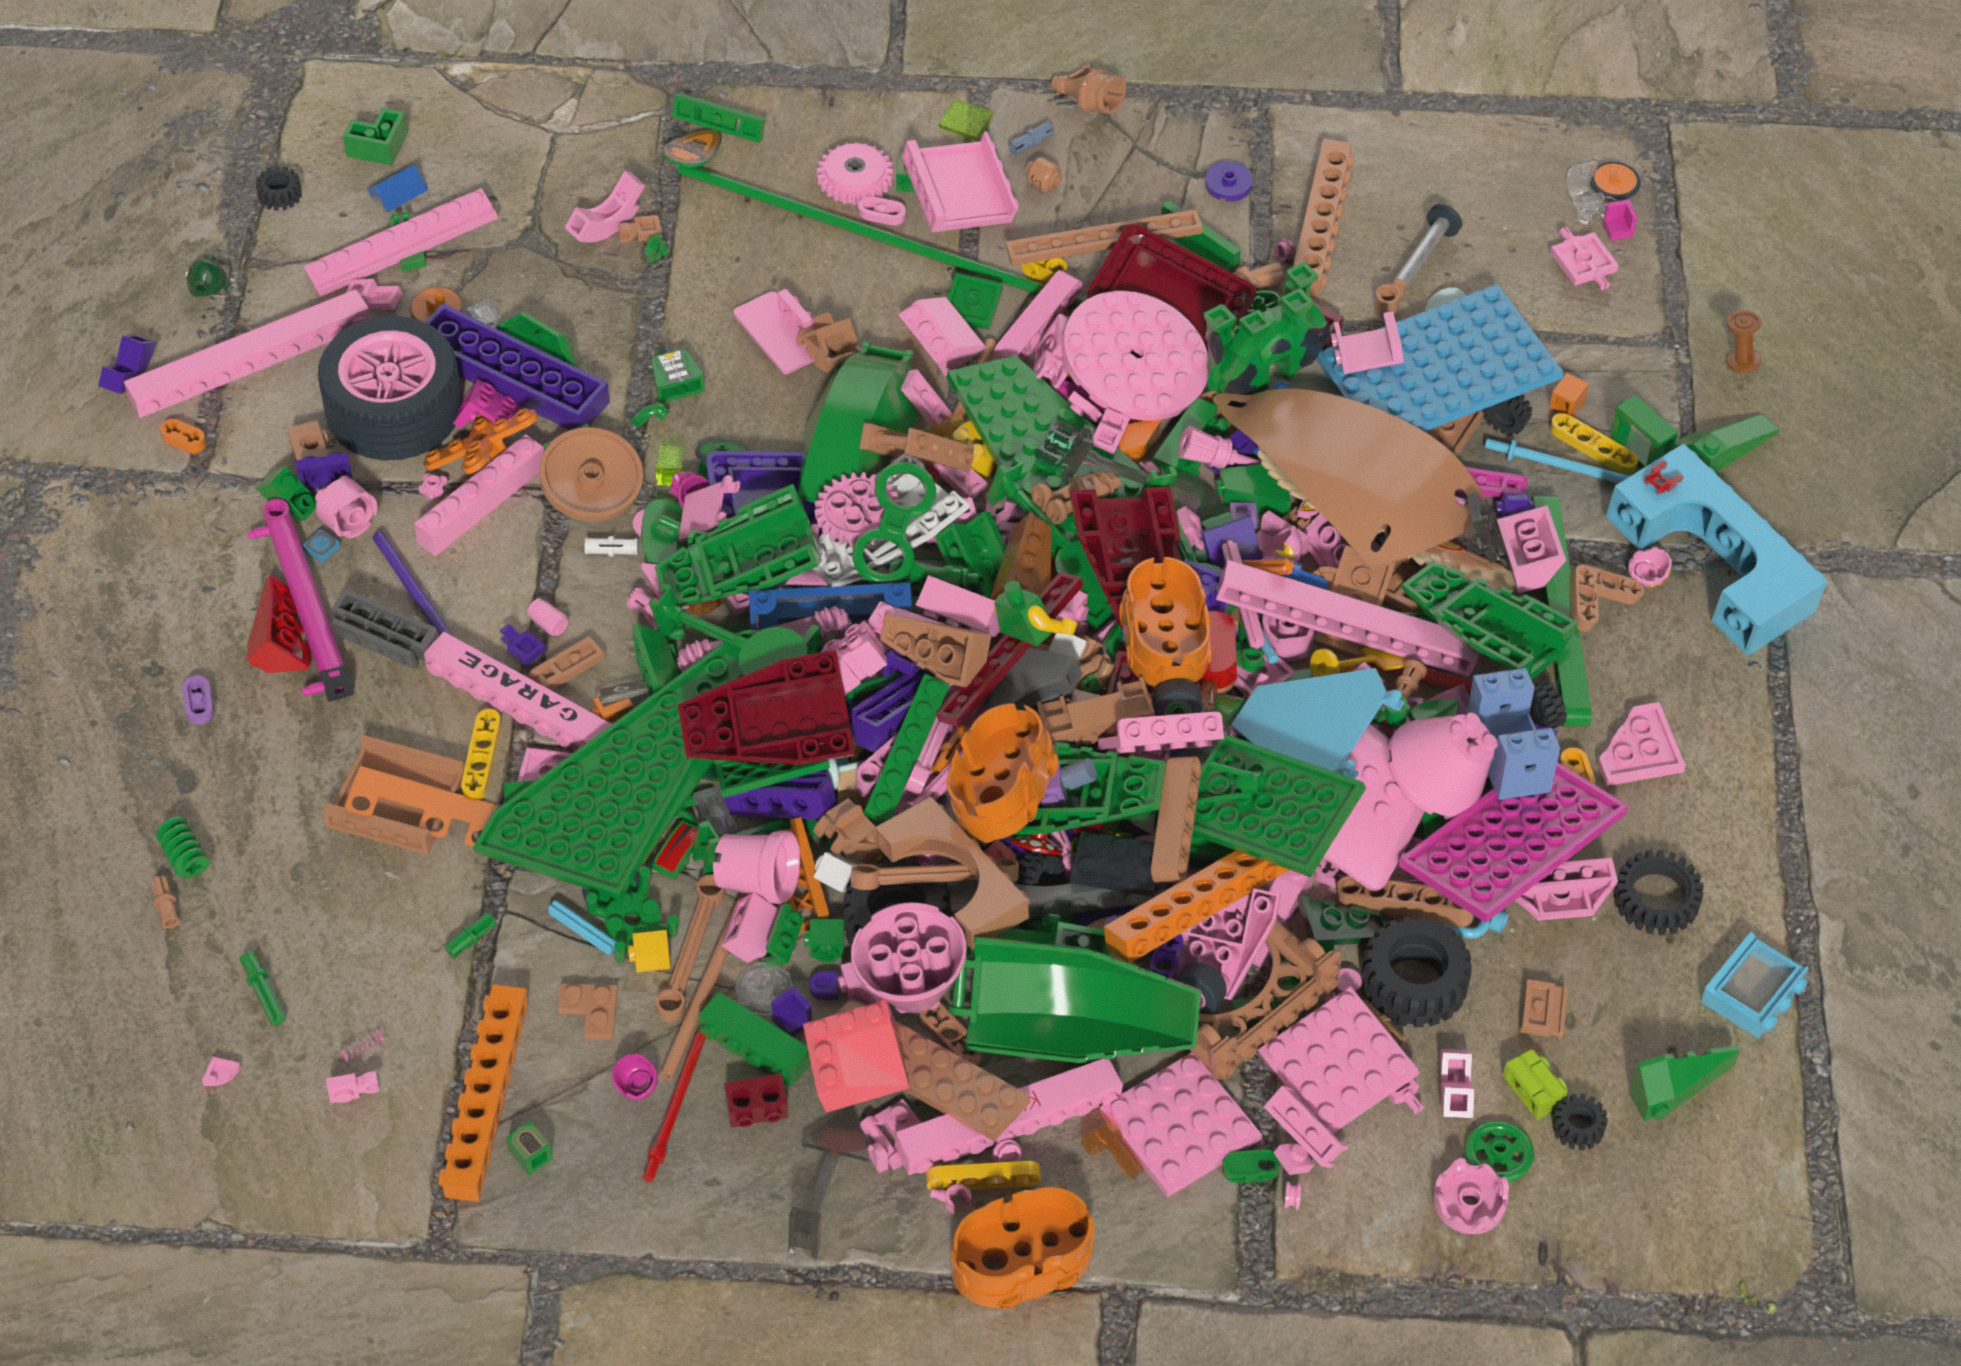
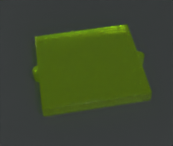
[939,99,993,140]

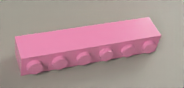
[414,434,544,557]

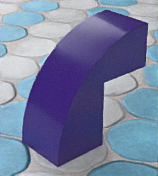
[98,334,156,394]

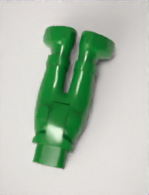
[889,558,985,590]

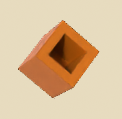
[1549,373,1589,417]

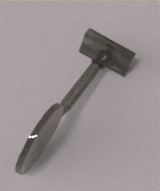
[1062,425,1223,523]

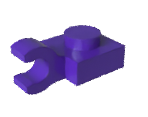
[500,624,545,667]

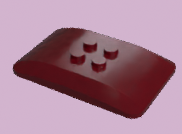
[1087,224,1256,353]

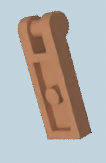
[528,636,605,692]

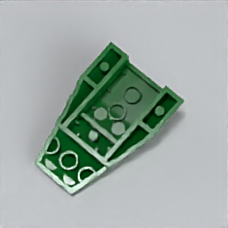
[654,484,822,607]
[1401,562,1578,680]
[1013,742,1166,835]

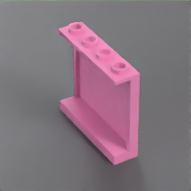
[902,132,1018,233]

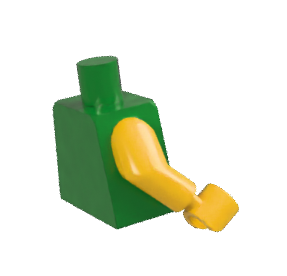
[994,581,1078,646]

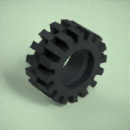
[256,166,302,211]
[1482,394,1533,435]
[1529,680,1567,729]
[1015,851,1065,886]
[1552,1094,1608,1151]

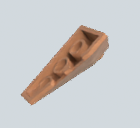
[880,613,991,687]

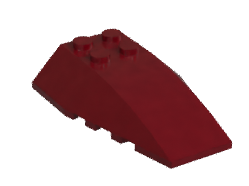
[1069,487,1180,632]

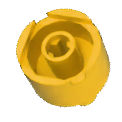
[953,421,998,478]

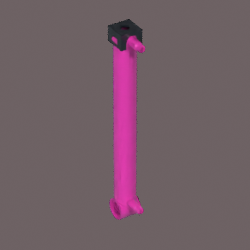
[247,499,354,702]

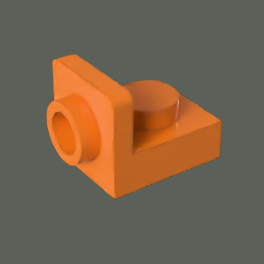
[591,697,633,724]

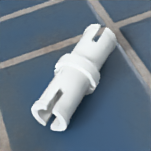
[585,536,638,557]

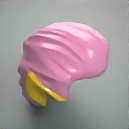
[1262,525,1303,562]

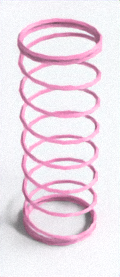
[339,1029,384,1063]

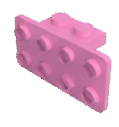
[733,289,814,374]

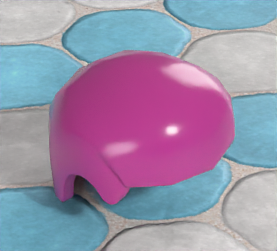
[612,1054,658,1101]

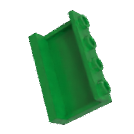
[1161,200,1241,273]

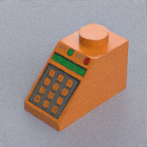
[1118,420,1161,464]

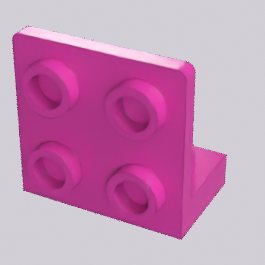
[453,379,520,429]

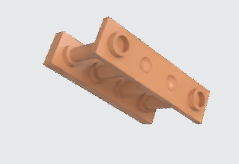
[859,423,974,472]

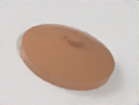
[539,427,643,522]

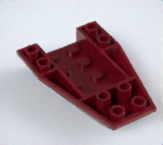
[677,650,855,765]

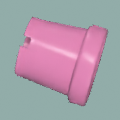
[713,830,800,904]

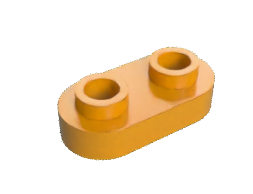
[1559,748,1595,785]

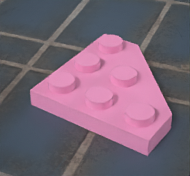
[1598,702,1685,786]

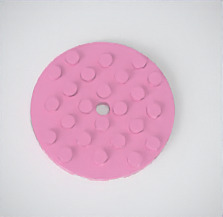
[1061,291,1209,421]

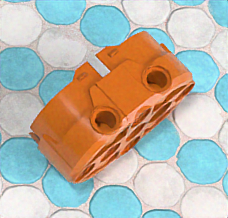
[1119,557,1211,688]
[946,704,1058,843]
[951,1187,1095,1309]

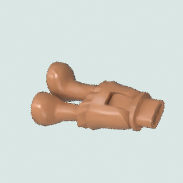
[1031,471,1121,525]

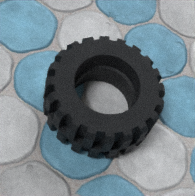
[843,860,950,945]
[1361,917,1472,1028]

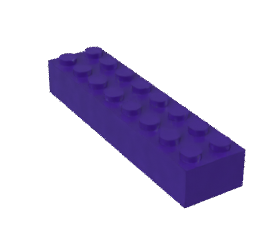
[425,303,610,430]

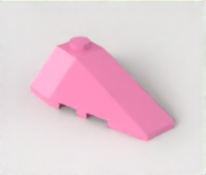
[1252,870,1314,967]

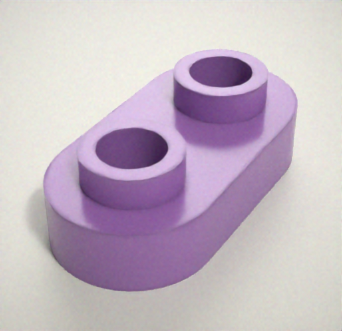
[182,675,214,725]

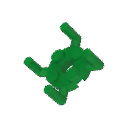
[586,867,679,963]

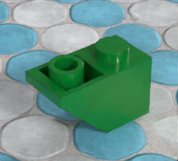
[256,466,317,521]

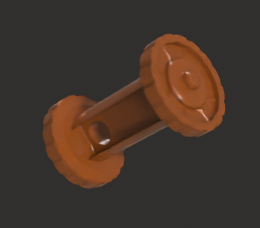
[1727,311,1761,373]

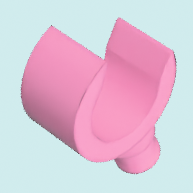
[930,1184,971,1214]

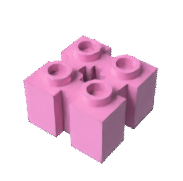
[821,621,887,695]

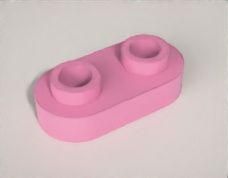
[858,196,906,225]

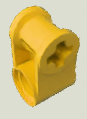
[1021,258,1067,285]

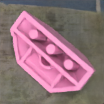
[1503,858,1618,921]

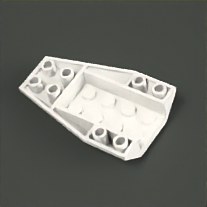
[812,454,970,587]

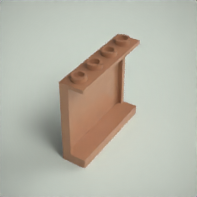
[322,735,464,854]

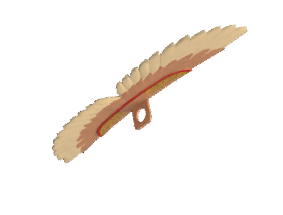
[1257,446,1518,593]

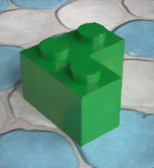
[343,108,408,166]

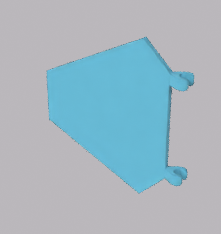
[1231,668,1405,779]

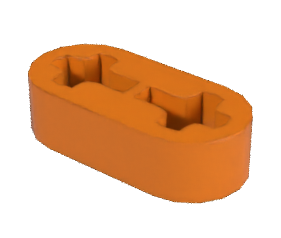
[160,419,206,454]

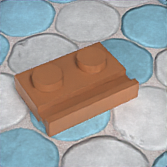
[1521,979,1568,1039]

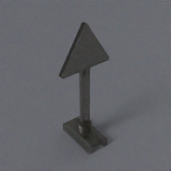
[788,1105,869,1259]

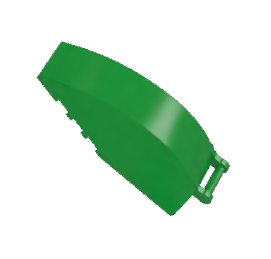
[798,341,921,503]
[949,936,1202,1063]

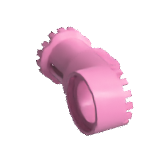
[627,587,659,628]

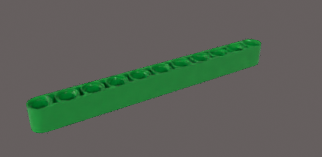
[1531,495,1592,727]

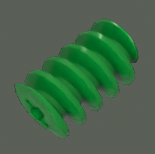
[156,817,210,878]

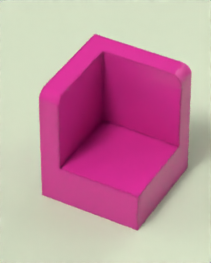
[1602,199,1637,241]

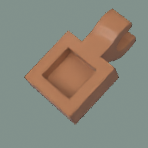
[618,215,662,243]

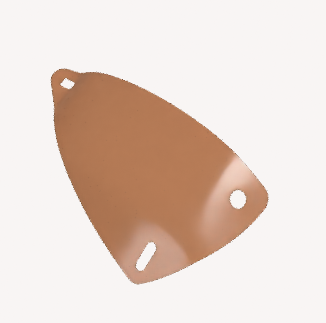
[1213,388,1486,566]

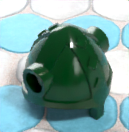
[186,254,229,297]

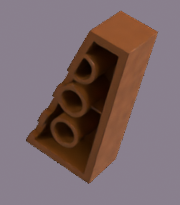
[990,513,1051,601]

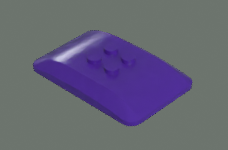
[706,451,822,537]

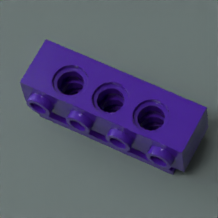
[852,670,935,753]
[724,767,837,821]

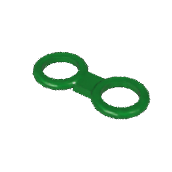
[852,461,936,584]

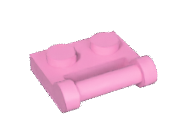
[860,1099,921,1170]

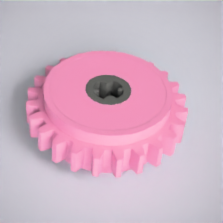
[817,142,893,205]

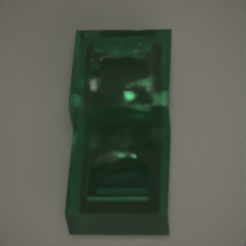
[1034,420,1081,468]

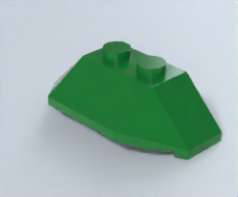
[496,311,576,367]

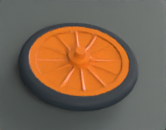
[1590,162,1641,200]

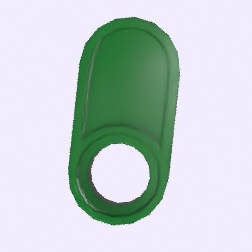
[1222,1149,1280,1183]

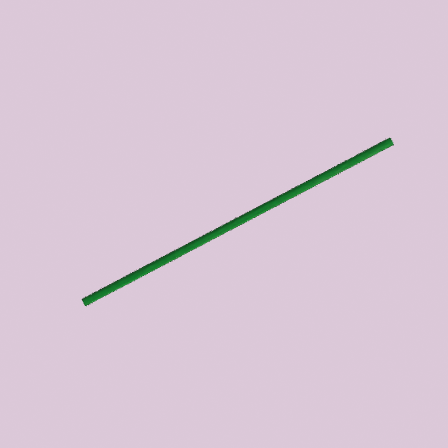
[678,166,1087,308]

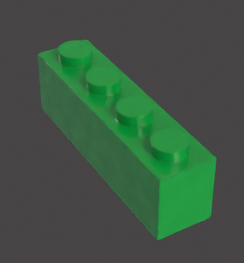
[698,992,811,1087]

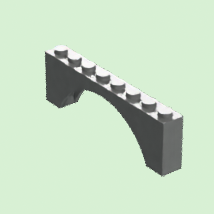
[936,648,1083,847]
[943,834,1173,920]

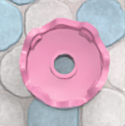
[1433,1158,1509,1234]

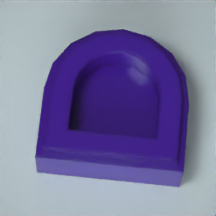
[809,971,838,1000]

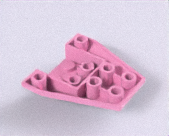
[1172,874,1282,1000]

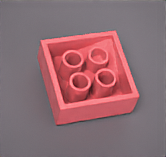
[803,1000,910,1113]

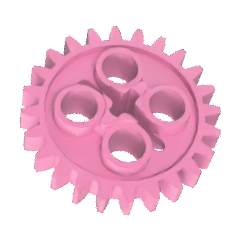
[815,472,900,547]

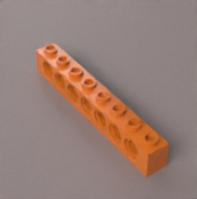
[1104,850,1289,964]
[439,984,528,1202]

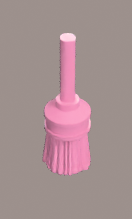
[1178,425,1262,470]

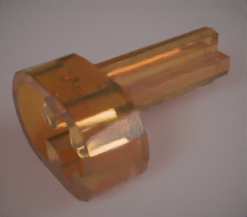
[1081,1121,1144,1179]

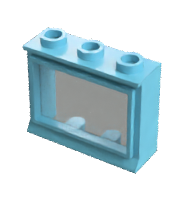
[1701,932,1809,1039]

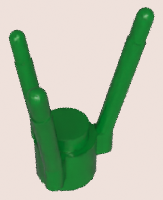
[1197,762,1264,804]

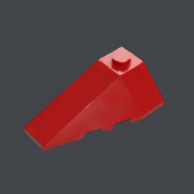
[246,575,310,673]

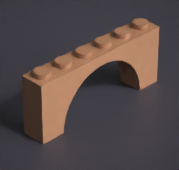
[875,797,1030,950]

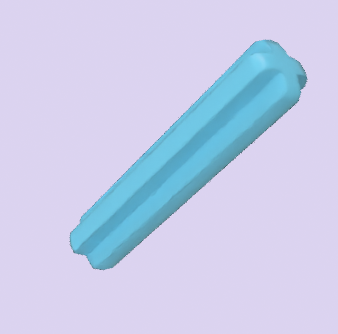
[548,900,617,955]

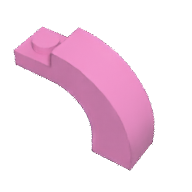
[564,171,645,243]

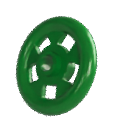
[1464,1120,1534,1183]

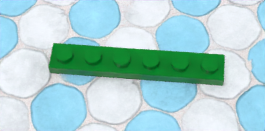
[863,674,950,823]

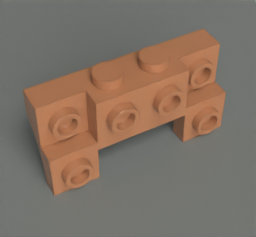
[1037,677,1155,746]

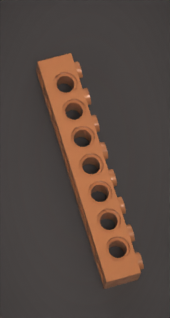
[1293,139,1355,298]

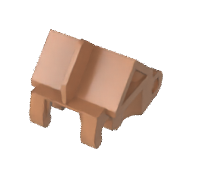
[796,312,861,373]
[813,798,884,863]

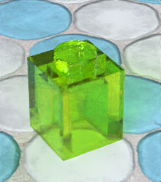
[656,445,686,486]

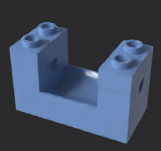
[1467,668,1560,800]

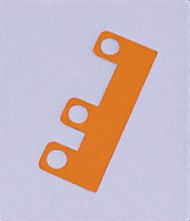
[345,766,500,847]

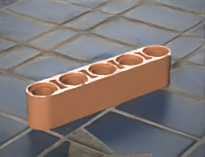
[1151,756,1201,883]
[1337,876,1474,927]

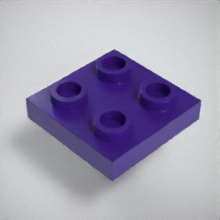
[295,452,353,491]

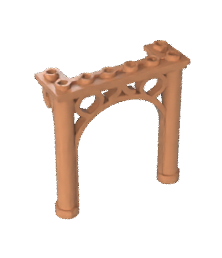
[1109,919,1342,1081]

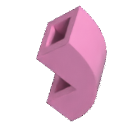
[1440,1049,1474,1118]

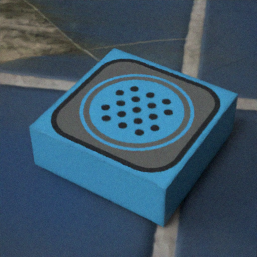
[302,529,340,563]

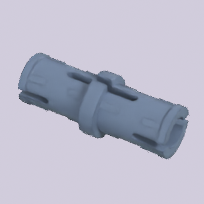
[1008,121,1055,155]

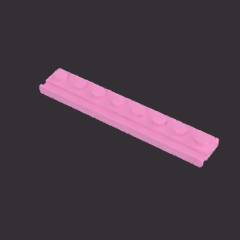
[303,188,498,297]

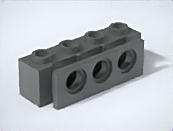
[331,588,439,670]

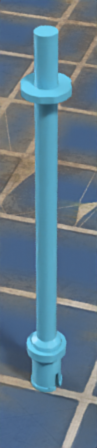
[1485,438,1630,484]

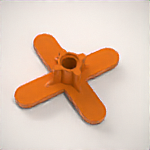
[423,408,538,474]

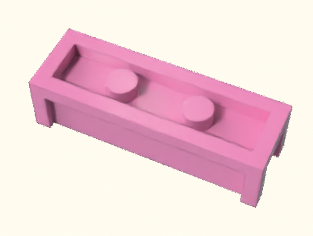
[1264,1086,1349,1168]

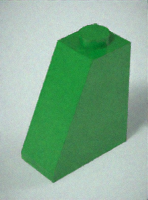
[1215,464,1291,518]

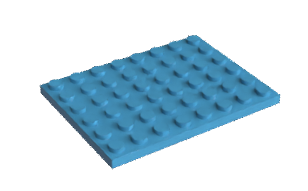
[1316,284,1563,432]

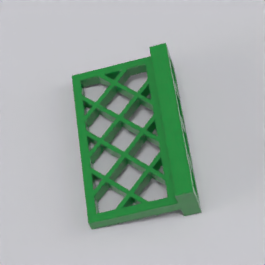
[714,760,830,798]

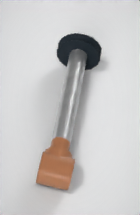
[1374,204,1463,319]

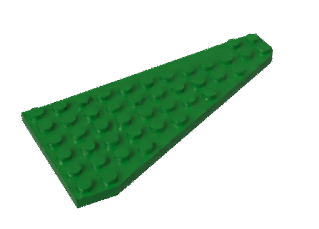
[473,630,759,900]

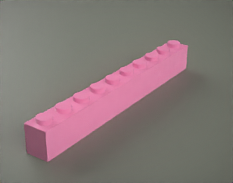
[124,289,370,418]
[1216,560,1479,677]

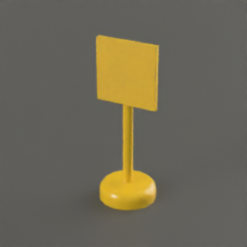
[1310,647,1411,677]

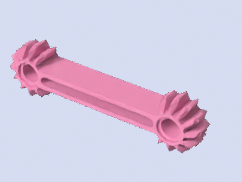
[677,606,852,673]

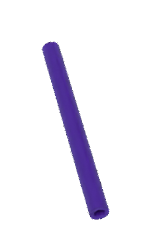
[372,531,454,637]

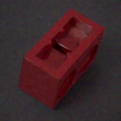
[724,1074,788,1128]

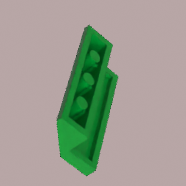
[934,511,1006,599]

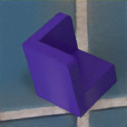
[771,987,812,1037]

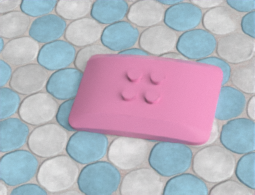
[1324,724,1425,891]

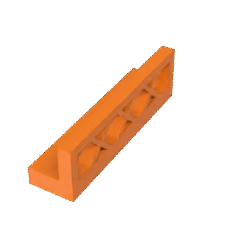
[769,817,829,933]

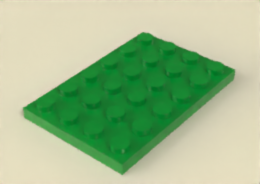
[1192,734,1366,878]

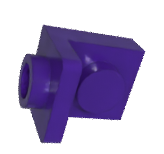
[883,649,921,677]

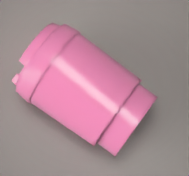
[527,598,568,636]

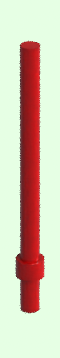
[642,1032,706,1182]

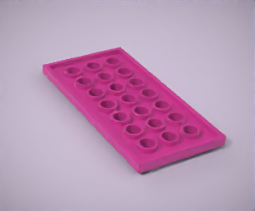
[1399,762,1628,923]

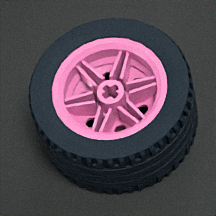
[318,316,462,461]

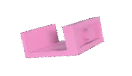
[1331,311,1404,374]

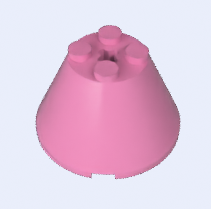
[1388,713,1498,819]
[851,903,967,1013]

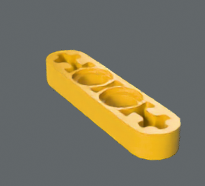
[1550,413,1638,475]
[461,709,501,800]
[926,1161,1041,1190]

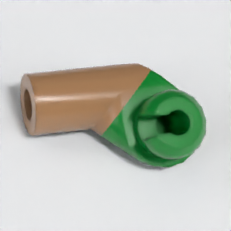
[1081,660,1115,693]

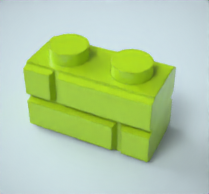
[1503,1049,1567,1120]

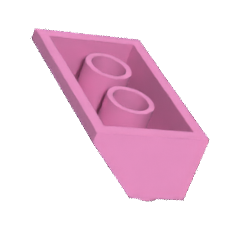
[898,297,986,377]
[1497,505,1566,593]
[1303,513,1381,568]
[916,575,1000,637]

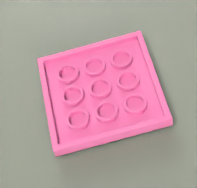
[1258,987,1419,1134]
[1099,1053,1262,1198]

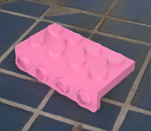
[1098,712,1224,754]

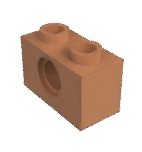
[288,421,332,460]

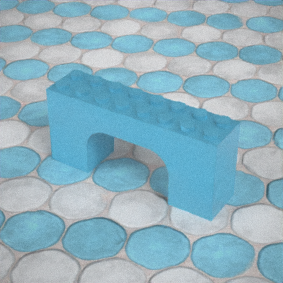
[1606,443,1828,656]

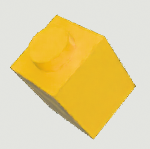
[628,930,670,972]

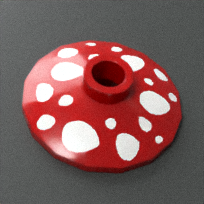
[1009,834,1064,855]

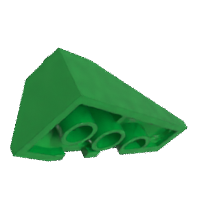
[1674,414,1779,473]
[1629,1045,1740,1121]

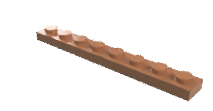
[1006,209,1203,266]

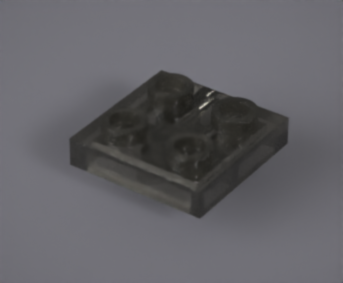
[1465,491,1502,563]

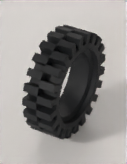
[1614,850,1704,935]

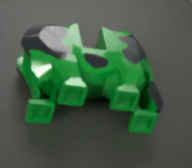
[1204,262,1331,403]

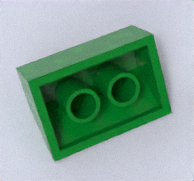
[632,624,681,697]

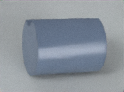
[1060,758,1097,790]

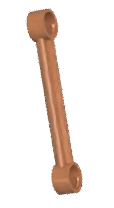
[851,857,1019,890]
[656,874,725,1022]

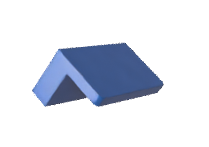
[367,164,428,212]

